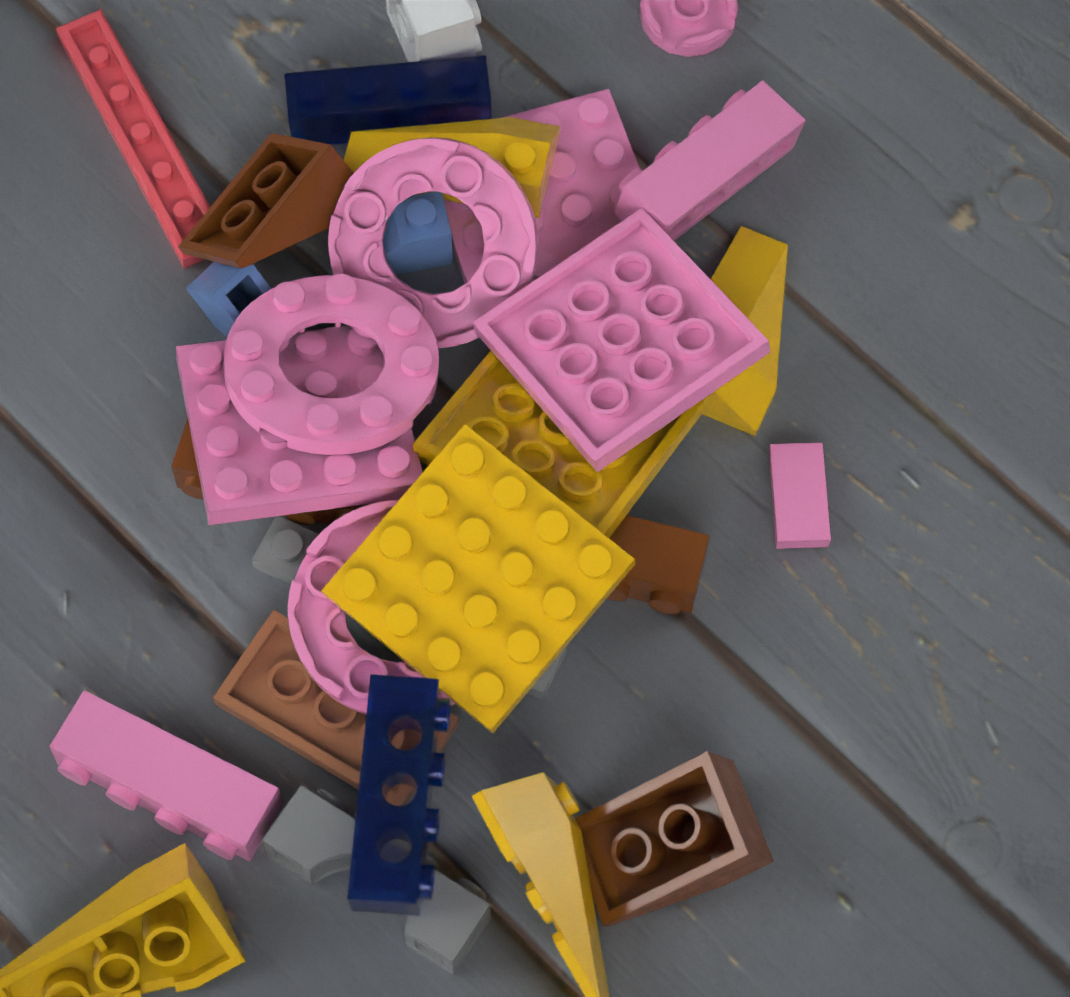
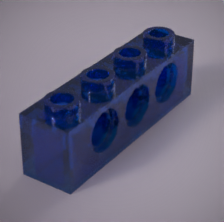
[347,674,451,916]

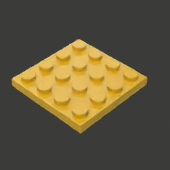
[412,351,704,538]
[321,424,636,734]

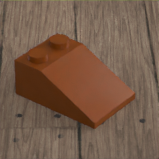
[178,133,354,269]
[575,751,774,927]

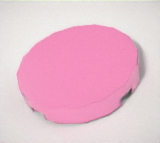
[639,0,738,57]

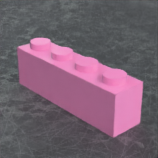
[614,80,806,241]
[49,690,283,862]

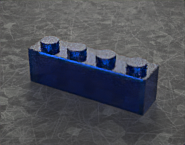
[284,55,491,145]

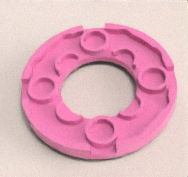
[328,137,538,348]
[224,274,439,455]
[288,500,455,719]

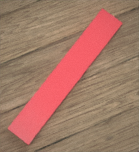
[56,9,210,269]

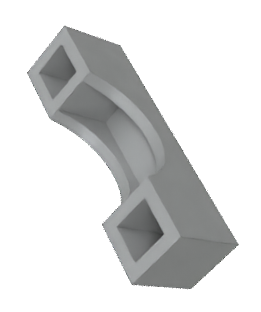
[262,785,491,975]

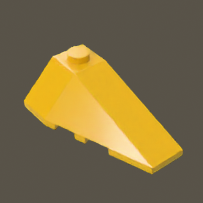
[344,117,560,218]
[702,226,788,436]
[472,772,610,997]
[0,843,246,997]

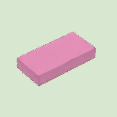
[768,443,831,549]

